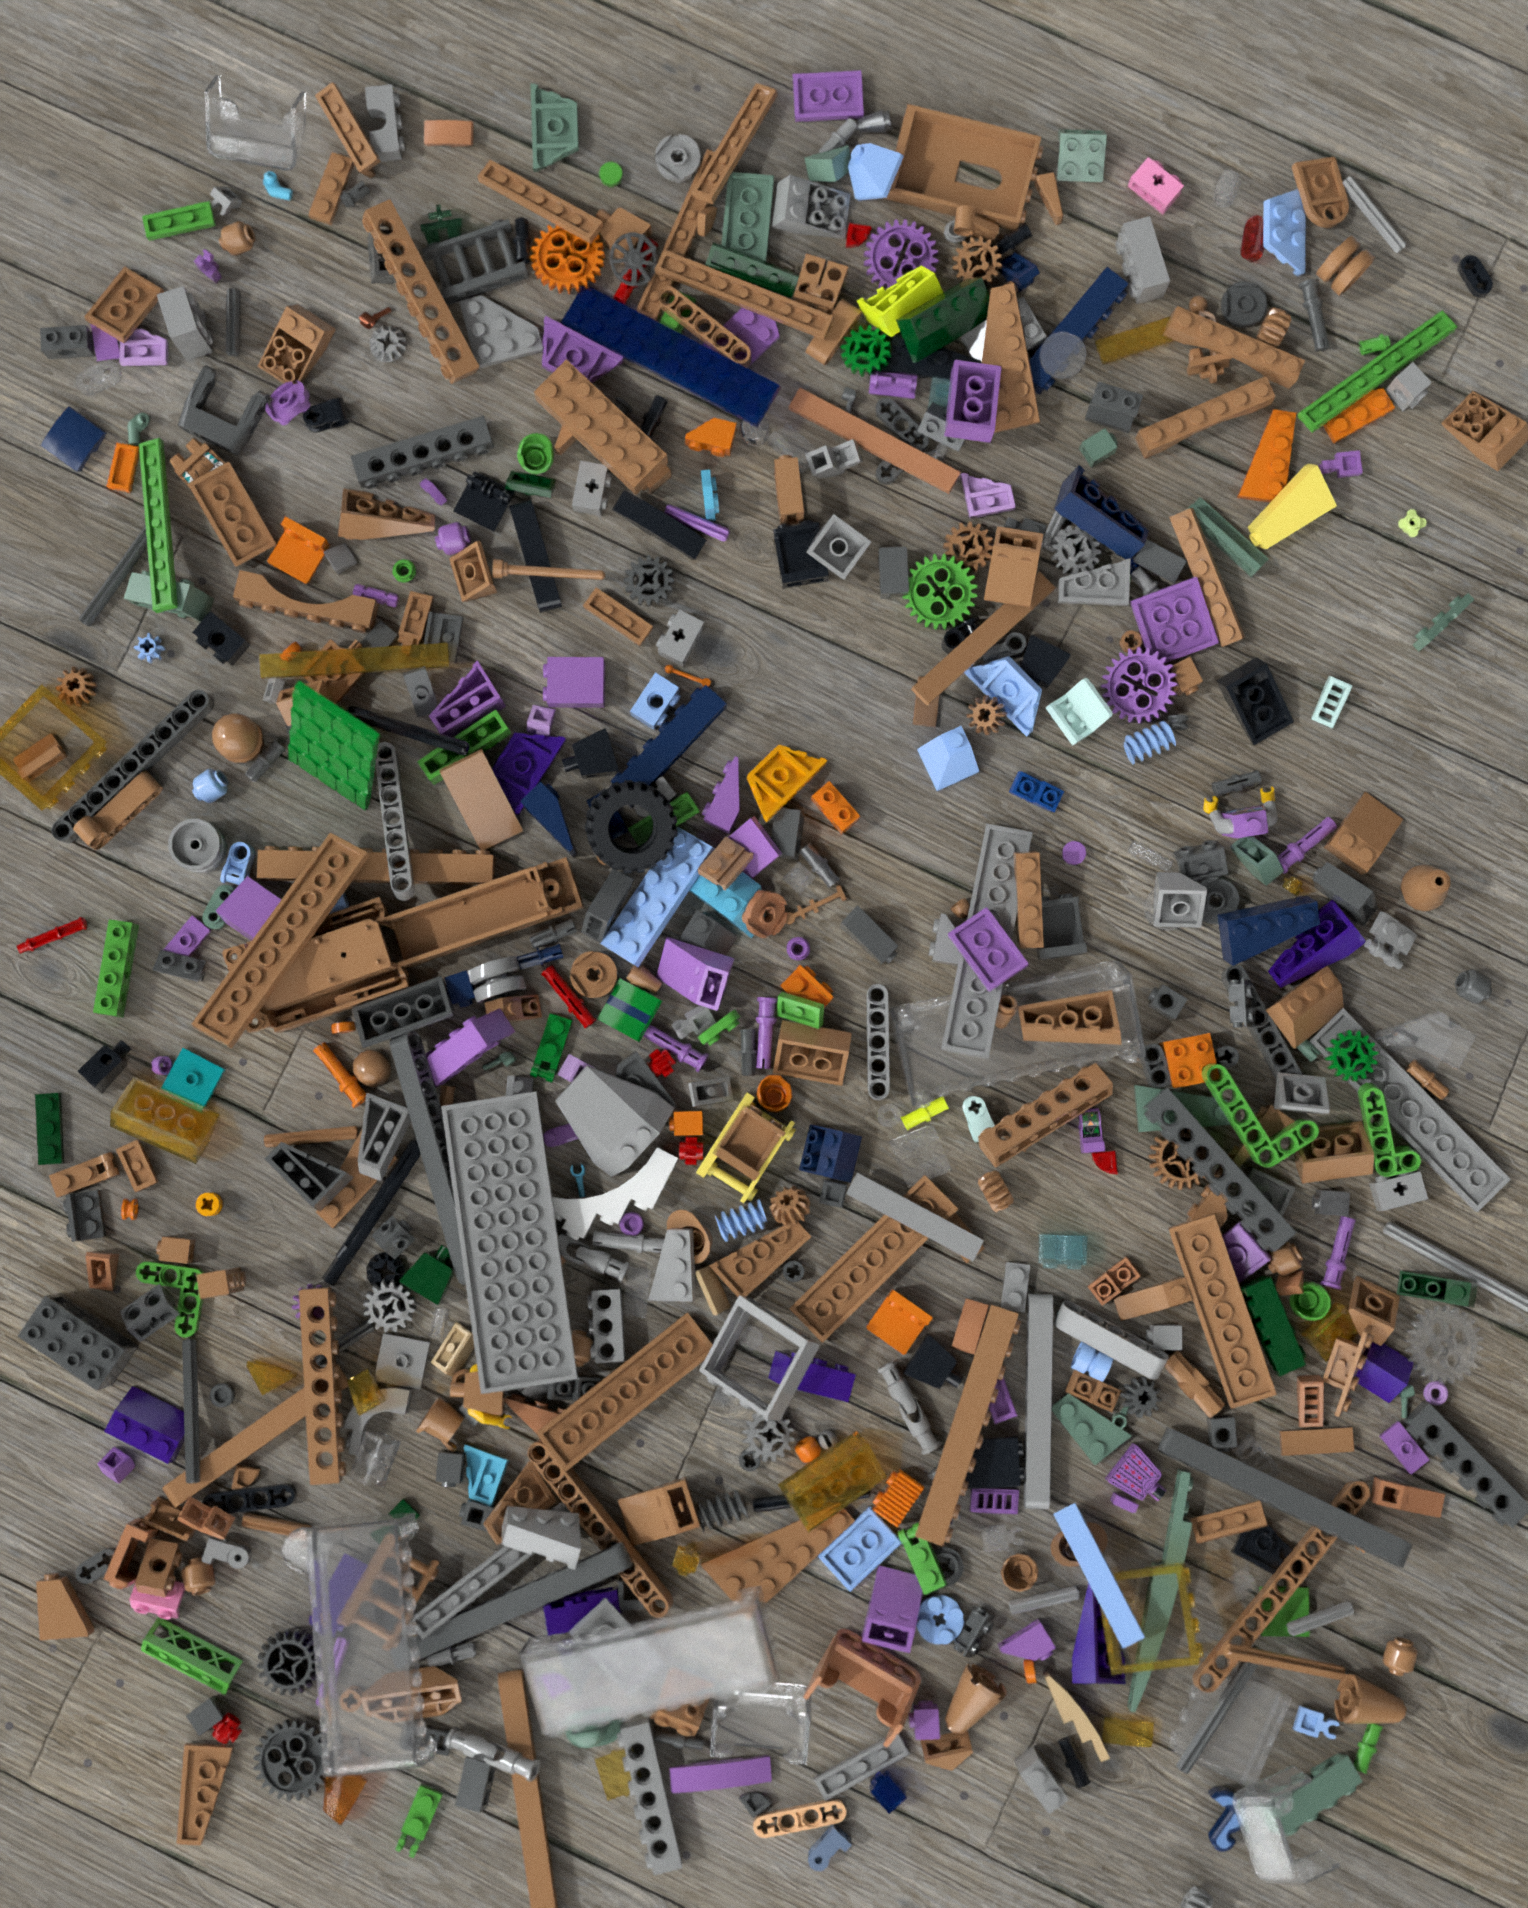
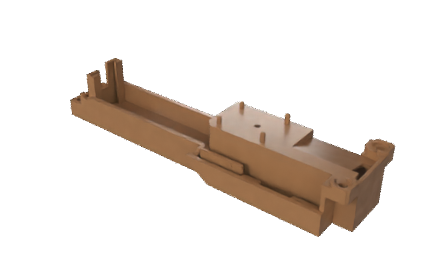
[222,857,585,1033]

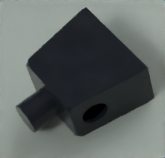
[1020,635,1071,689]
[562,728,619,779]
[78,1040,131,1094]
[903,1334,964,1389]

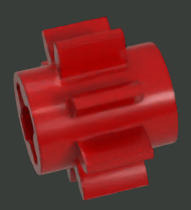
[647,1049,676,1078]
[679,1137,703,1165]
[212,1713,243,1744]

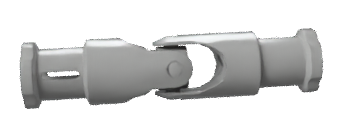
[557,1233,630,1282]
[877,1360,941,1455]
[446,1727,540,1782]

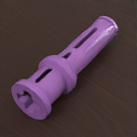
[1277,817,1337,874]
[756,997,778,1069]
[643,1025,709,1073]
[1320,1216,1356,1290]

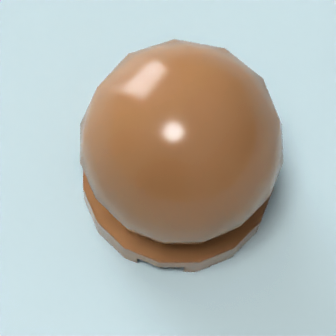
[212,713,264,764]

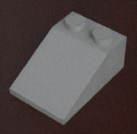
[961,297,1046,363]

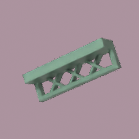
[1188,497,1268,578]

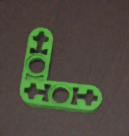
[136,1261,204,1338]

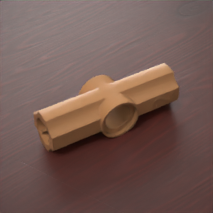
[1164,1350,1225,1418]

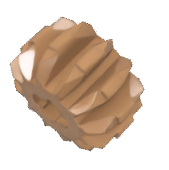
[1257,307,1291,348]
[56,666,97,707]
[967,695,1007,735]
[978,1170,1013,1212]
[770,1185,811,1227]

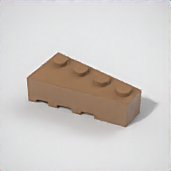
[1018,990,1122,1045]

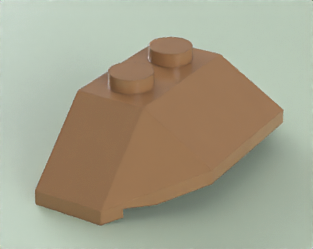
[361,1666,462,1722]

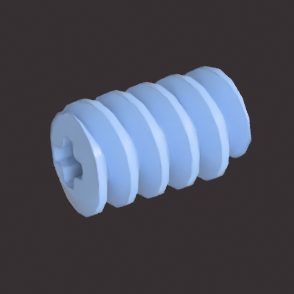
[1123,721,1176,765]
[715,1199,767,1242]

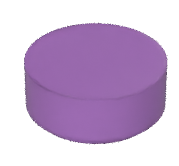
[1062,841,1086,865]
[620,1212,644,1236]

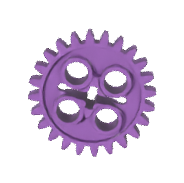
[864,219,938,289]
[1101,647,1179,724]

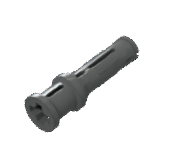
[1299,278,1330,352]

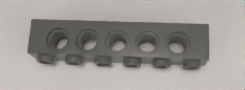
[351,415,494,489]
[1403,1401,1528,1528]

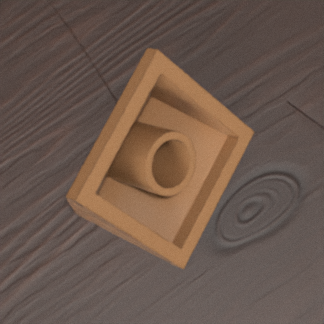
[449,541,497,602]

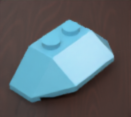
[689,872,765,938]

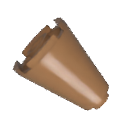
[1400,864,1451,911]
[945,1664,1007,1734]
[1334,1674,1406,1724]

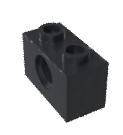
[192,611,250,666]

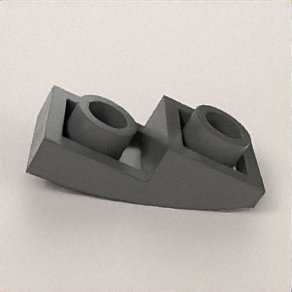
[547,1376,600,1401]

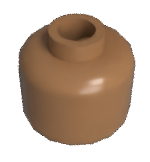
[219,221,255,256]
[1267,1242,1304,1277]
[572,1330,593,1367]
[181,1557,216,1596]
[1383,1637,1418,1676]

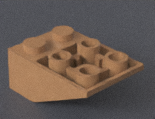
[258,304,336,384]
[1442,391,1528,471]
[984,526,1043,607]
[618,1477,700,1546]

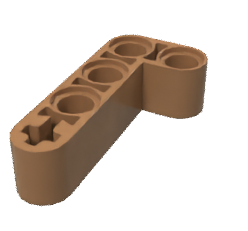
[73,771,163,850]

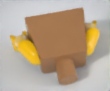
[450,1363,512,1429]

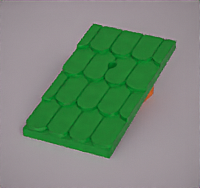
[288,680,380,811]

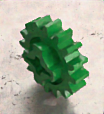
[841,325,891,377]
[1325,1030,1378,1082]

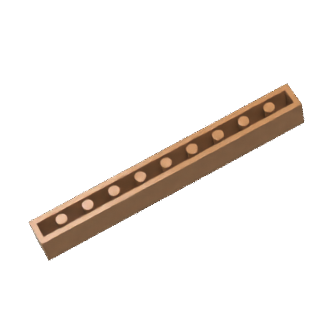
[257,846,496,885]
[915,1304,1021,1547]

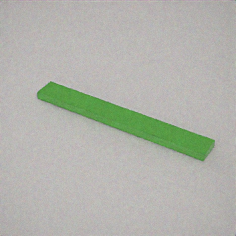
[1297,310,1457,433]
[139,438,178,613]

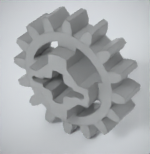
[1050,525,1101,575]
[363,1280,416,1333]
[742,1413,794,1462]

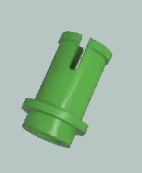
[1359,334,1390,356]

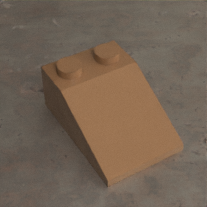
[1323,791,1403,875]

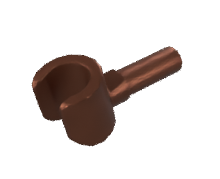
[359,307,392,329]

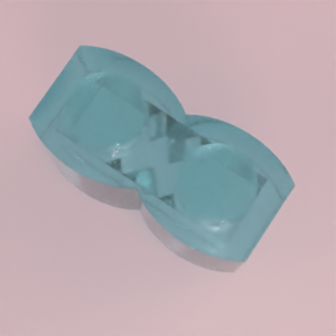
[1038,1234,1087,1269]

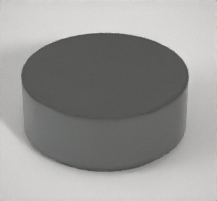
[210,1383,235,1408]

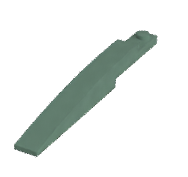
[1127,1469,1193,1712]

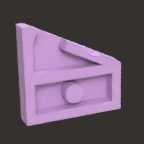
[119,328,168,366]
[960,473,1016,519]

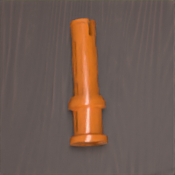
[313,1042,369,1108]

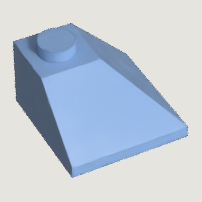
[848,143,904,201]
[917,726,979,791]

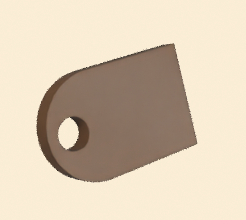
[1291,157,1349,228]

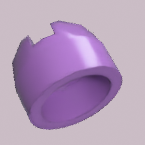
[151,1056,172,1075]

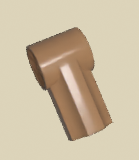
[954,205,999,241]

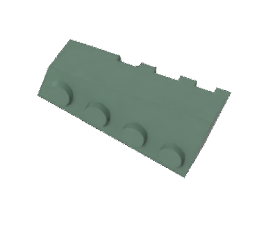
[1252,1753,1363,1836]

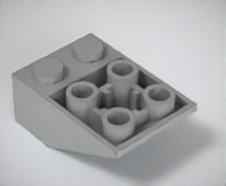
[772,175,850,239]

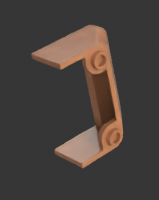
[803,1629,921,1748]

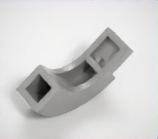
[344,1386,413,1455]

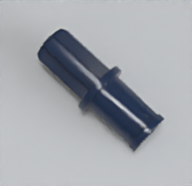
[517,944,564,970]

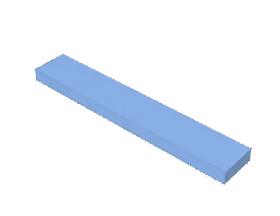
[1054,1502,1145,1648]

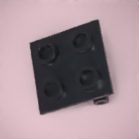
[453,471,515,532]

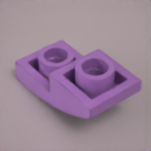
[91,324,120,361]

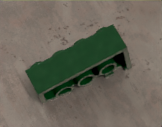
[1239,1276,1306,1376]

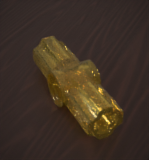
[672,1543,701,1576]

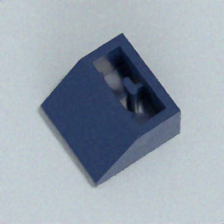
[799,1124,862,1183]

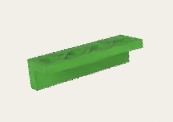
[140,1617,243,1695]

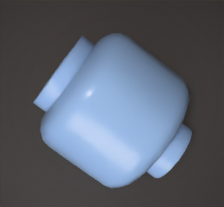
[192,768,229,803]

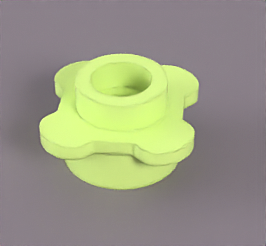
[1398,509,1427,537]

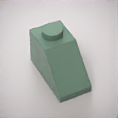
[1230,836,1284,886]

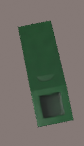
[1397,1271,1478,1308]

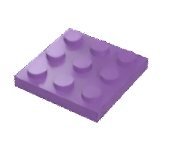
[1130,577,1219,663]

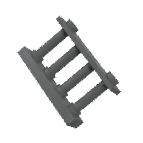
[422,219,529,306]

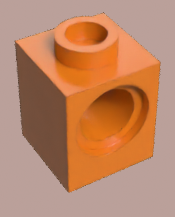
[669,1111,703,1136]

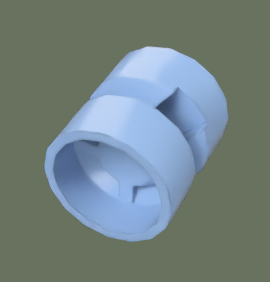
[1071,1341,1113,1382]

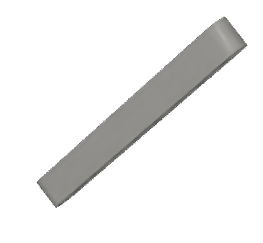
[1024,1294,1053,1509]

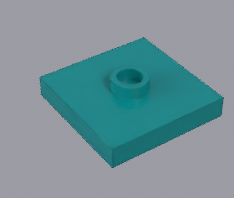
[160,1048,226,1111]

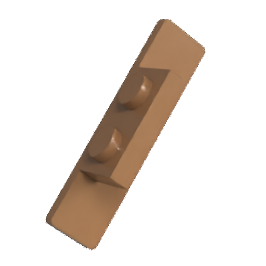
[1323,1325,1374,1417]

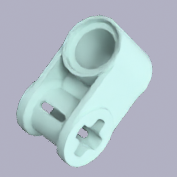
[962,1096,995,1143]

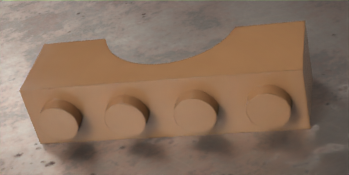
[1013,851,1044,949]

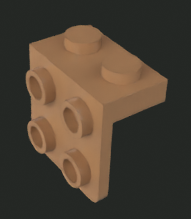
[650,1666,714,1737]

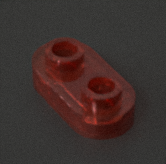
[1240,215,1265,263]

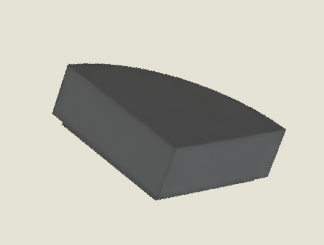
[739,1792,773,1818]

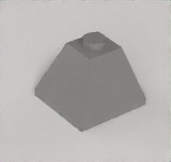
[1153,872,1207,928]

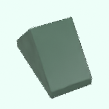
[804,145,851,182]

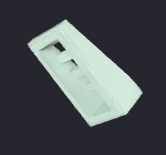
[1311,676,1353,728]

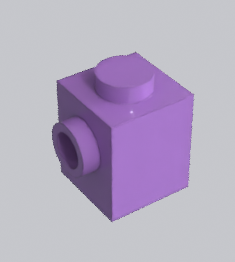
[909,1701,940,1740]

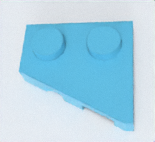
[464,1444,509,1506]

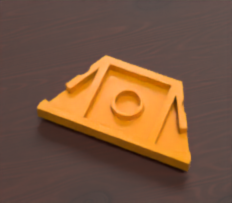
[747,745,828,822]

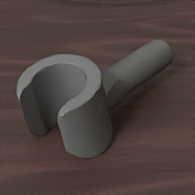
[841,387,856,414]

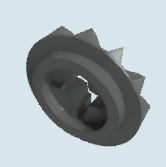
[934,1547,963,1586]

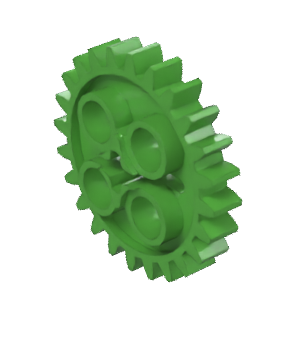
[903,554,978,630]

